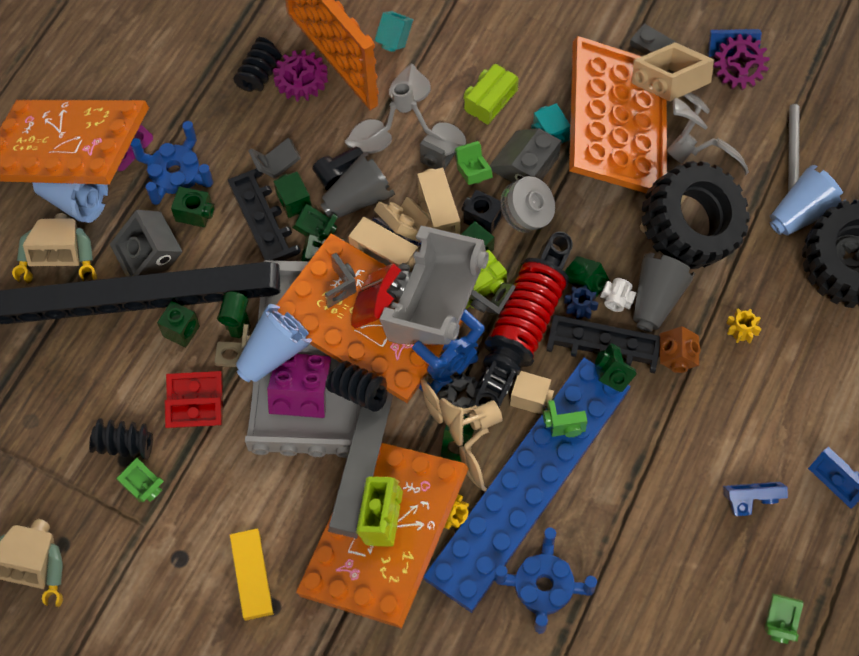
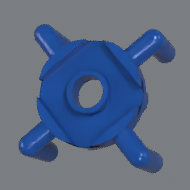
[130,121,213,205]
[412,309,485,395]
[495,527,597,634]

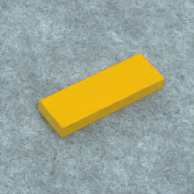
[230,528,274,621]

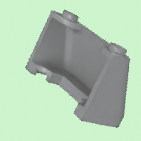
[380,225,489,345]

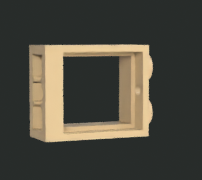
[632,42,714,101]
[417,168,460,234]
[348,217,418,273]

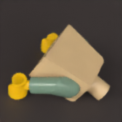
[12,213,97,283]
[0,519,63,607]

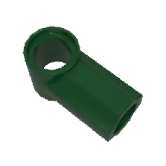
[217,292,251,339]

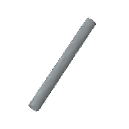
[788,104,800,192]

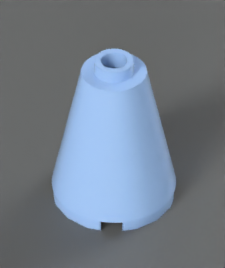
[770,165,846,235]
[32,182,108,223]
[236,304,312,382]

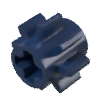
[564,285,598,320]

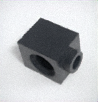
[461,190,504,235]

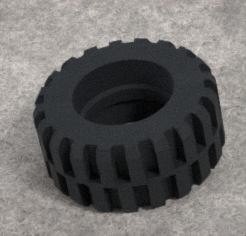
[642,161,750,269]
[802,199,859,308]

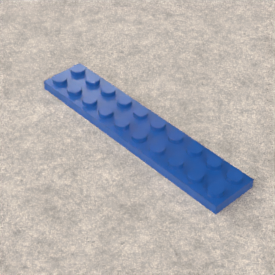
[424,358,631,613]

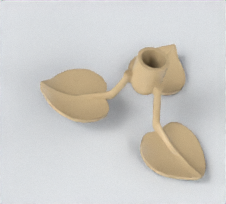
[421,378,503,492]

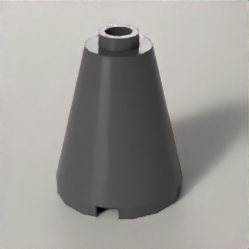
[320,151,395,218]
[633,253,695,332]

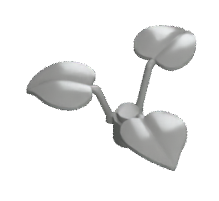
[345,64,466,156]
[667,92,749,175]

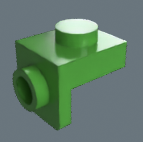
[455,141,493,185]
[543,400,588,437]
[115,458,164,502]
[764,593,804,644]

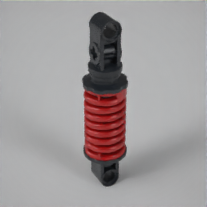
[468,232,573,414]

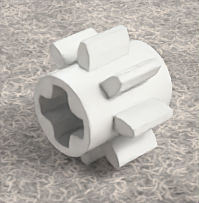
[600,278,636,312]

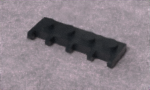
[228,168,301,261]
[546,315,660,374]

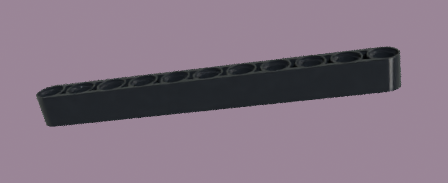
[0,262,281,324]

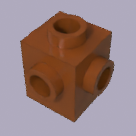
[659,326,700,373]

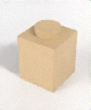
[510,371,554,415]

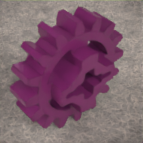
[713,34,770,91]
[273,50,328,101]

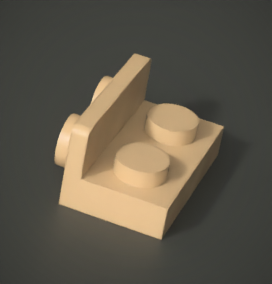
[374,197,431,243]

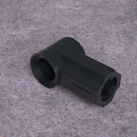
[312,146,363,191]

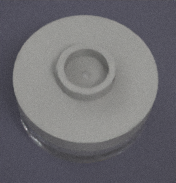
[501,176,555,233]

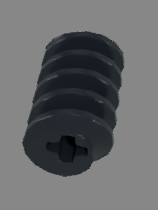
[233,37,282,92]
[325,361,387,412]
[89,418,153,459]

